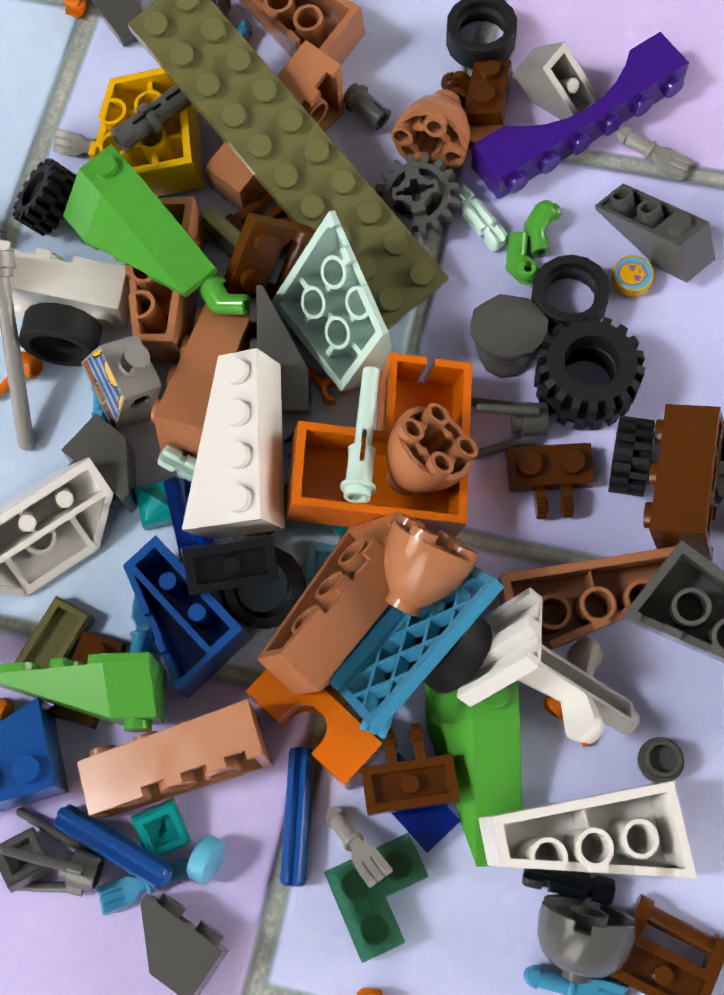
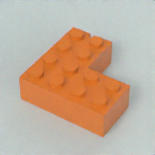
[285,352,473,537]

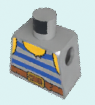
[81,335,162,431]

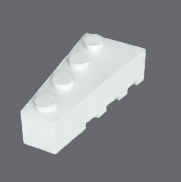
[0,240,130,330]
[182,348,285,540]

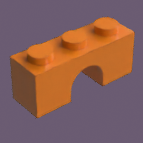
[246,669,384,790]

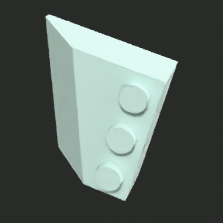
[272,210,393,392]

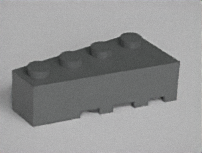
[622,540,724,663]

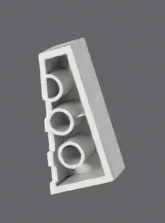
[478,781,697,879]

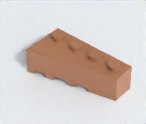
[239,0,366,64]
[257,511,401,695]

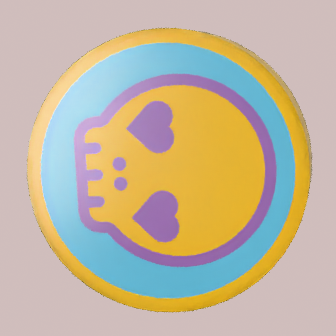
[611,255,654,298]

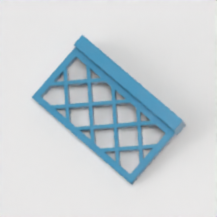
[329,566,504,733]

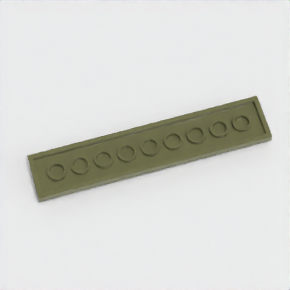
[128,0,449,330]

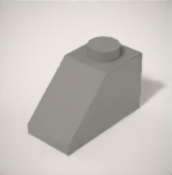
[513,41,600,120]

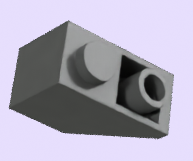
[61,413,137,513]
[140,893,229,995]

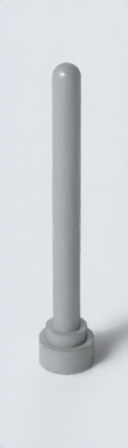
[0,250,35,451]

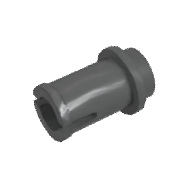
[344,83,391,130]

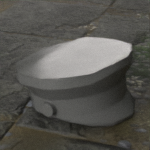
[470,294,549,378]

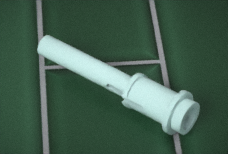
[340,366,380,503]

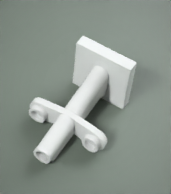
[457,588,640,744]

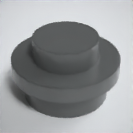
[637,737,684,783]

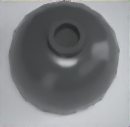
[537,894,637,984]

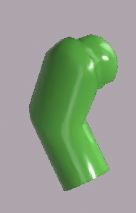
[523,200,561,258]
[505,232,540,285]
[200,274,251,315]

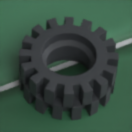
[13,158,77,236]
[608,415,655,497]

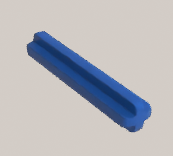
[280,747,314,887]
[54,804,174,889]

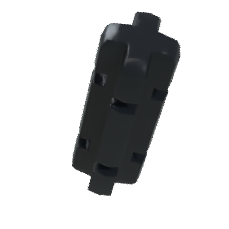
[522,868,616,905]

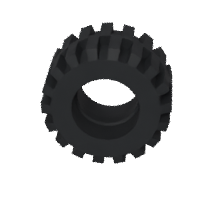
[534,315,645,431]

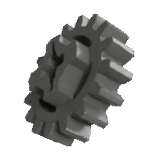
[375,153,461,240]

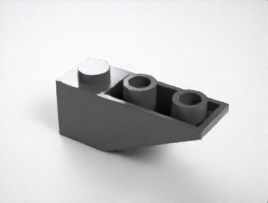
[595,183,716,283]
[249,285,312,414]

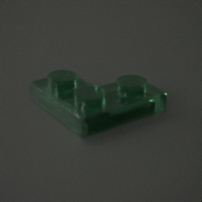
[324,832,429,963]

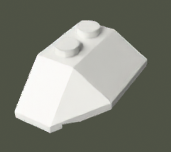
[0,457,114,596]

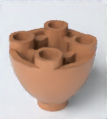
[391,89,470,176]
[386,403,478,496]
[384,513,479,617]

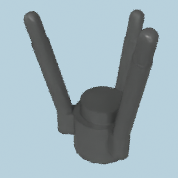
[471,397,549,460]
[0,807,105,897]

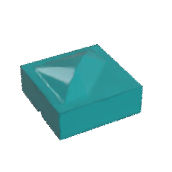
[135,478,185,531]
[131,797,192,857]

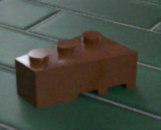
[643,404,724,561]

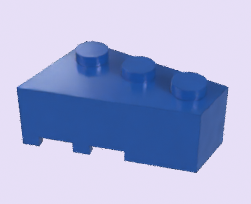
[123,535,253,699]
[0,697,69,812]

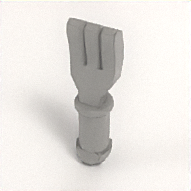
[615,127,694,181]
[53,128,96,156]
[325,807,393,888]

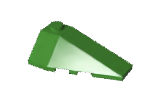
[63,144,218,297]
[0,652,167,733]
[425,680,522,867]

